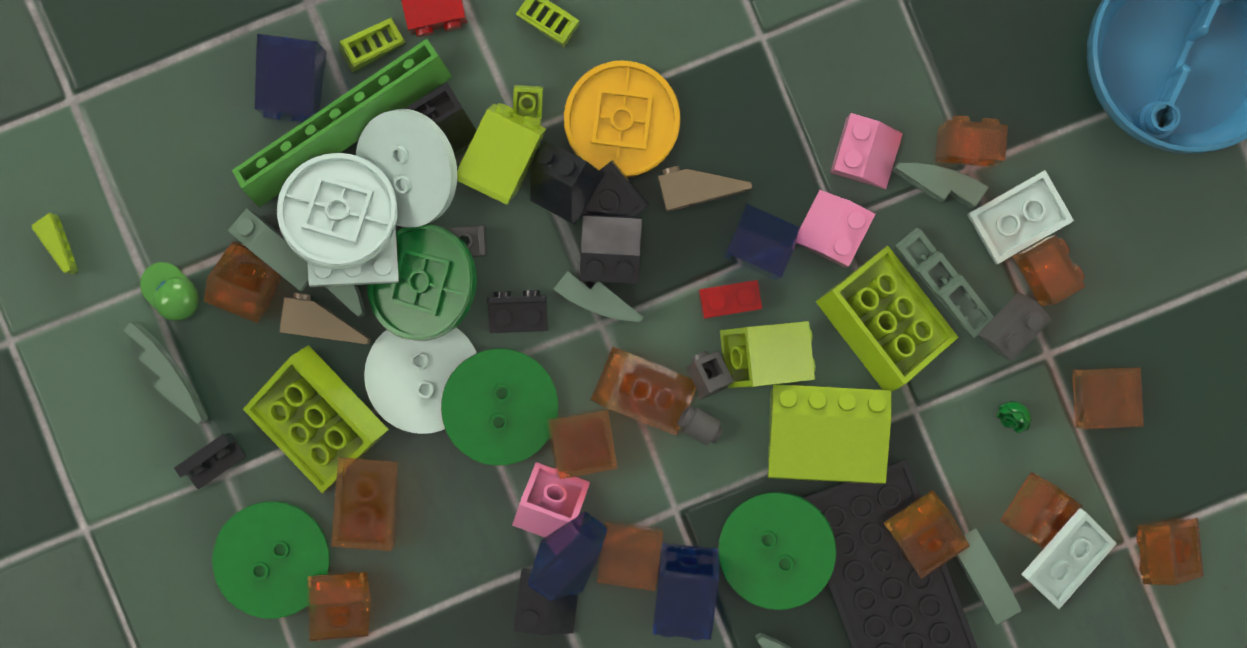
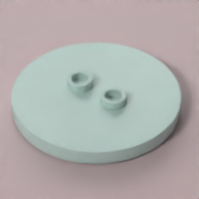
[356,109,457,228]
[277,153,398,269]
[364,327,477,434]

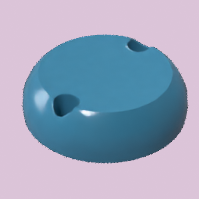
[1086,0,1247,154]

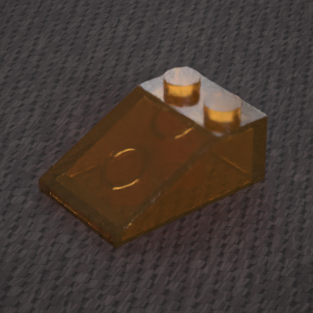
[591,346,696,436]
[331,457,398,551]

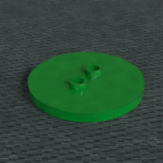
[367,224,477,341]
[441,348,558,466]
[718,492,837,610]
[212,501,331,619]

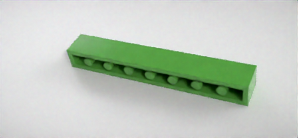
[232,39,453,207]

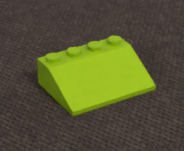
[815,245,959,392]
[243,345,389,494]
[768,384,891,484]

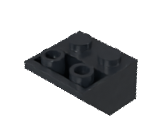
[404,83,477,153]

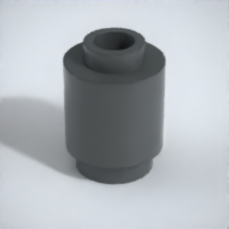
[677,405,723,446]

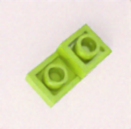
[513,85,543,149]

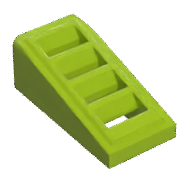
[516,0,580,48]
[339,17,405,72]
[31,213,79,275]

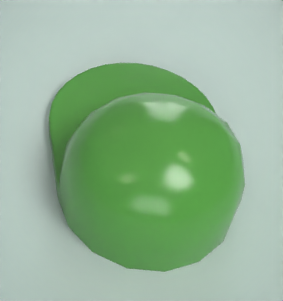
[140,262,199,321]

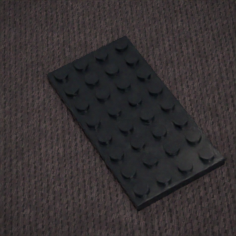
[802,459,977,648]

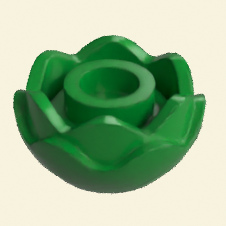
[996,401,1031,433]

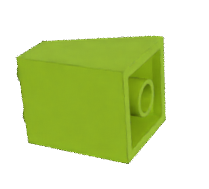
[457,103,546,205]
[720,321,816,388]

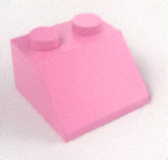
[830,113,903,189]
[793,190,875,268]
[512,462,590,546]

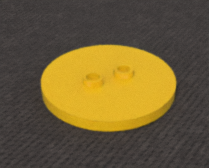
[564,60,680,178]

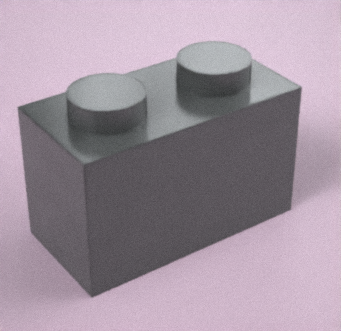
[978,292,1052,362]

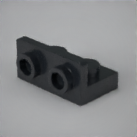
[487,290,548,333]
[174,433,246,489]

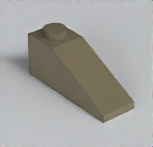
[658,166,752,213]
[279,293,372,344]

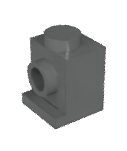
[449,225,487,257]
[687,351,734,400]

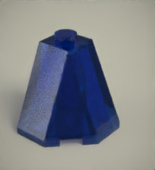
[528,511,608,601]

